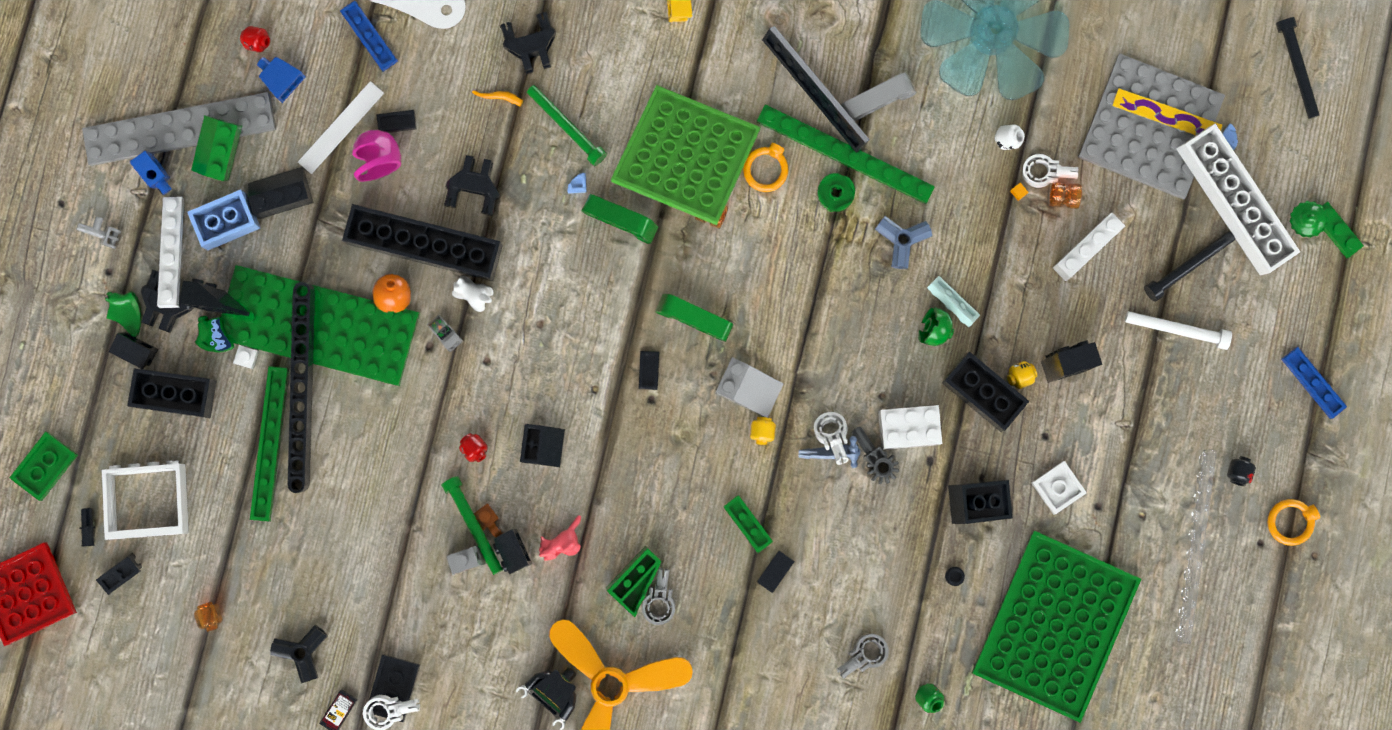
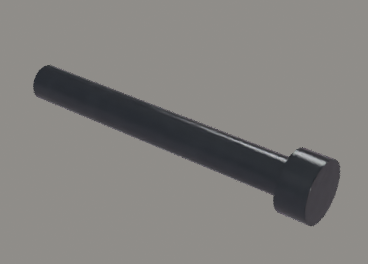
[1276,17,1320,119]
[1144,231,1235,302]

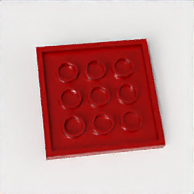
[0,542,77,646]

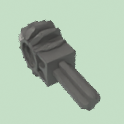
[852,426,899,484]

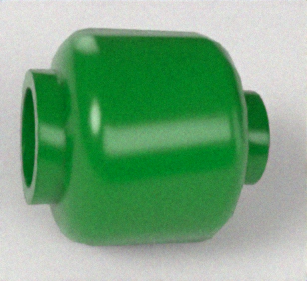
[915,683,945,713]

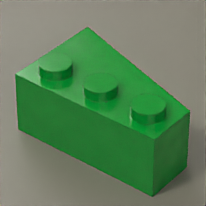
[606,545,662,617]

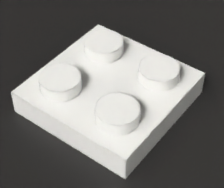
[1032,461,1086,515]

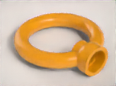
[743,142,788,192]
[1267,499,1320,546]

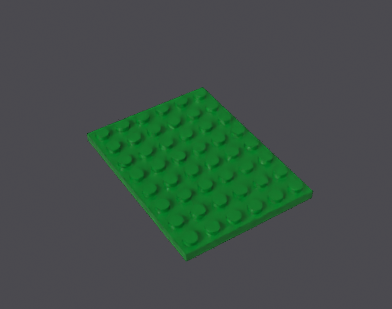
[971,530,1141,723]

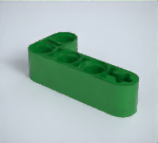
[581,194,659,244]
[655,294,734,342]

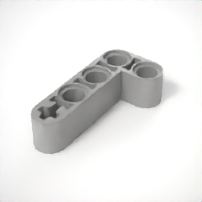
[841,73,917,121]

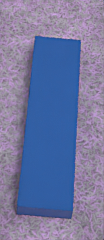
[340,0,398,72]
[1281,347,1347,419]

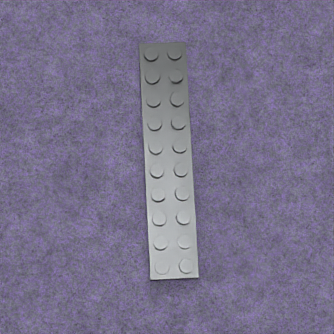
[82,92,276,166]

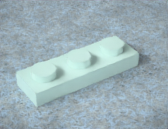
[927,276,980,327]

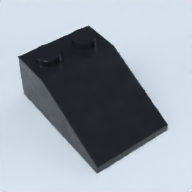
[179,278,250,316]
[948,480,1013,524]

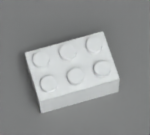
[878,405,942,450]

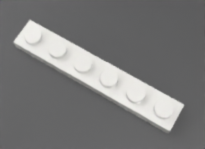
[157,197,184,308]

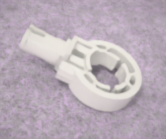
[1022,154,1078,188]
[814,412,848,465]
[363,695,420,730]

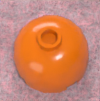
[372,274,411,313]

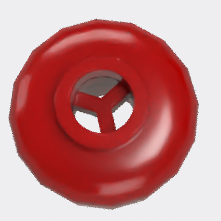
[240,26,270,53]
[459,433,488,462]

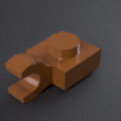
[474,503,503,537]

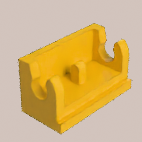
[667,0,692,22]

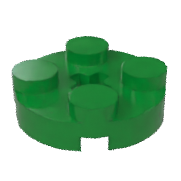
[817,173,855,212]

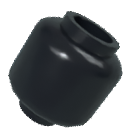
[1227,456,1256,486]

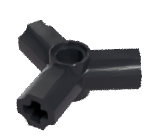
[270,625,328,684]

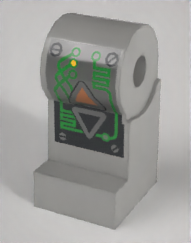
[427,315,463,352]

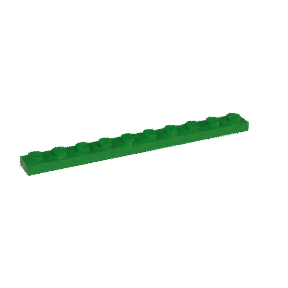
[757,104,935,204]

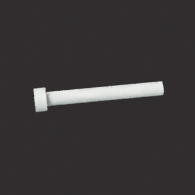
[1125,311,1232,350]

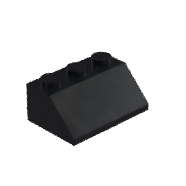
[248,167,314,219]

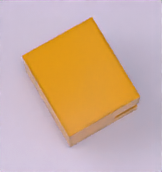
[1010,182,1029,201]

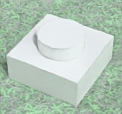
[233,345,259,369]

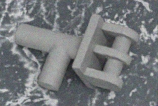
[76,217,121,249]

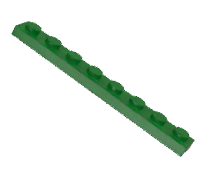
[249,366,289,522]

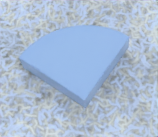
[1222,124,1238,150]
[567,173,587,193]

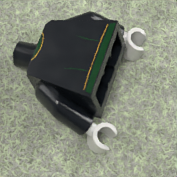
[516,667,576,730]

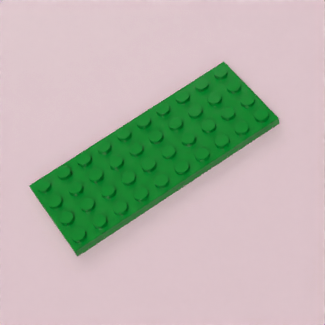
[221,265,420,387]

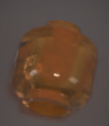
[194,602,223,632]

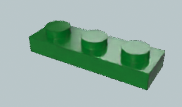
[1322,201,1364,259]
[723,495,773,553]

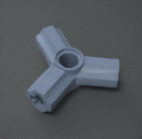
[875,216,933,269]

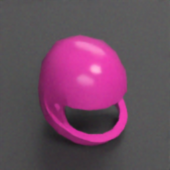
[352,130,401,182]

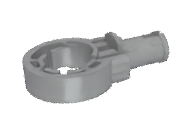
[642,568,675,625]
[836,634,888,679]

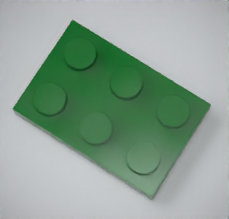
[9,432,78,501]

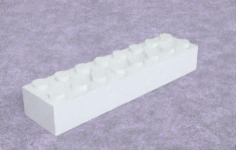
[1176,124,1300,275]

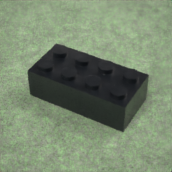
[1041,340,1103,383]
[942,351,1029,432]
[127,368,217,419]

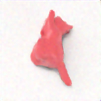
[539,515,581,561]

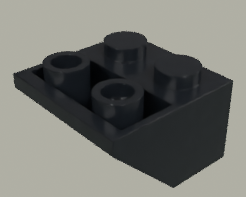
[520,424,565,468]

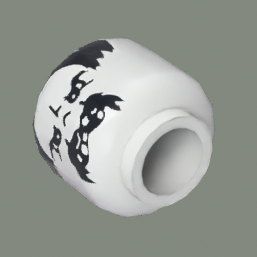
[995,124,1025,150]

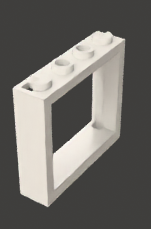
[102,460,189,540]

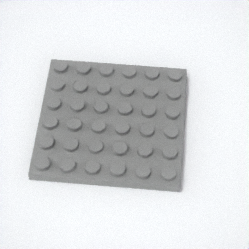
[1078,53,1225,200]

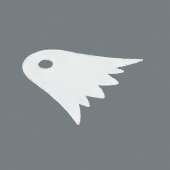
[370,0,465,29]

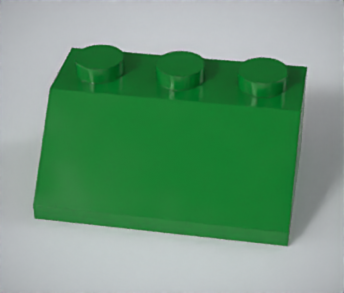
[191,115,242,181]

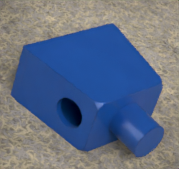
[257,57,306,103]
[130,151,172,195]

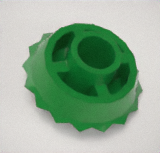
[1289,201,1329,238]

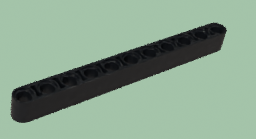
[287,282,315,493]

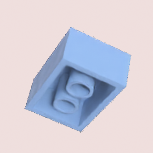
[187,190,261,250]

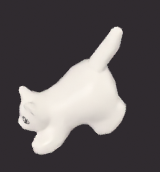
[452,275,493,312]

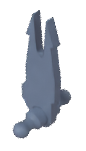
[798,436,860,468]

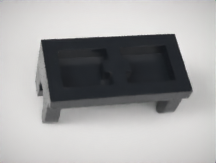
[109,332,159,369]
[96,553,142,595]

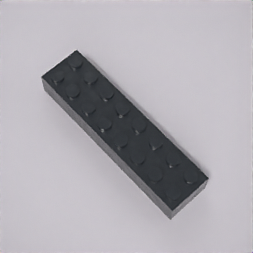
[342,204,503,281]

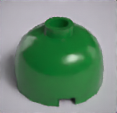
[918,307,954,346]

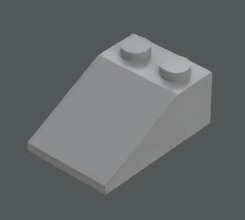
[715,357,783,418]

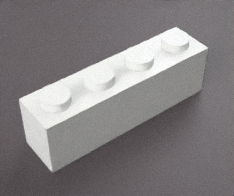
[1053,213,1125,281]

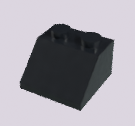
[493,529,532,574]

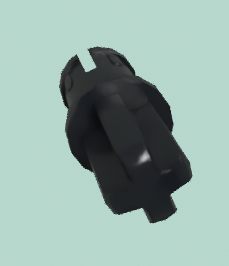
[79,508,96,547]

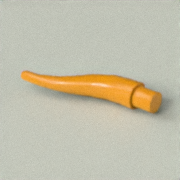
[472,90,523,107]

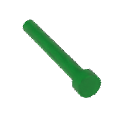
[527,85,607,167]
[441,476,503,575]

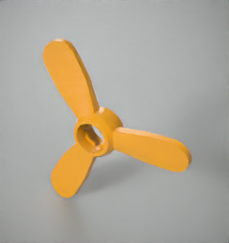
[549,620,693,730]

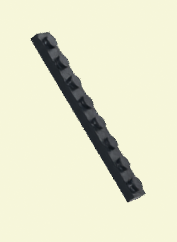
[762,26,870,153]

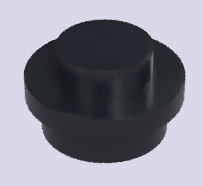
[945,567,965,586]

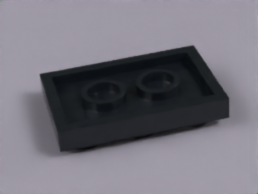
[369,654,421,722]

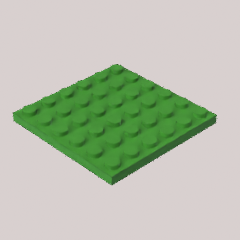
[611,85,761,225]

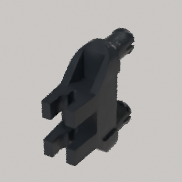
[500,12,556,74]
[444,155,500,216]
[141,269,194,333]

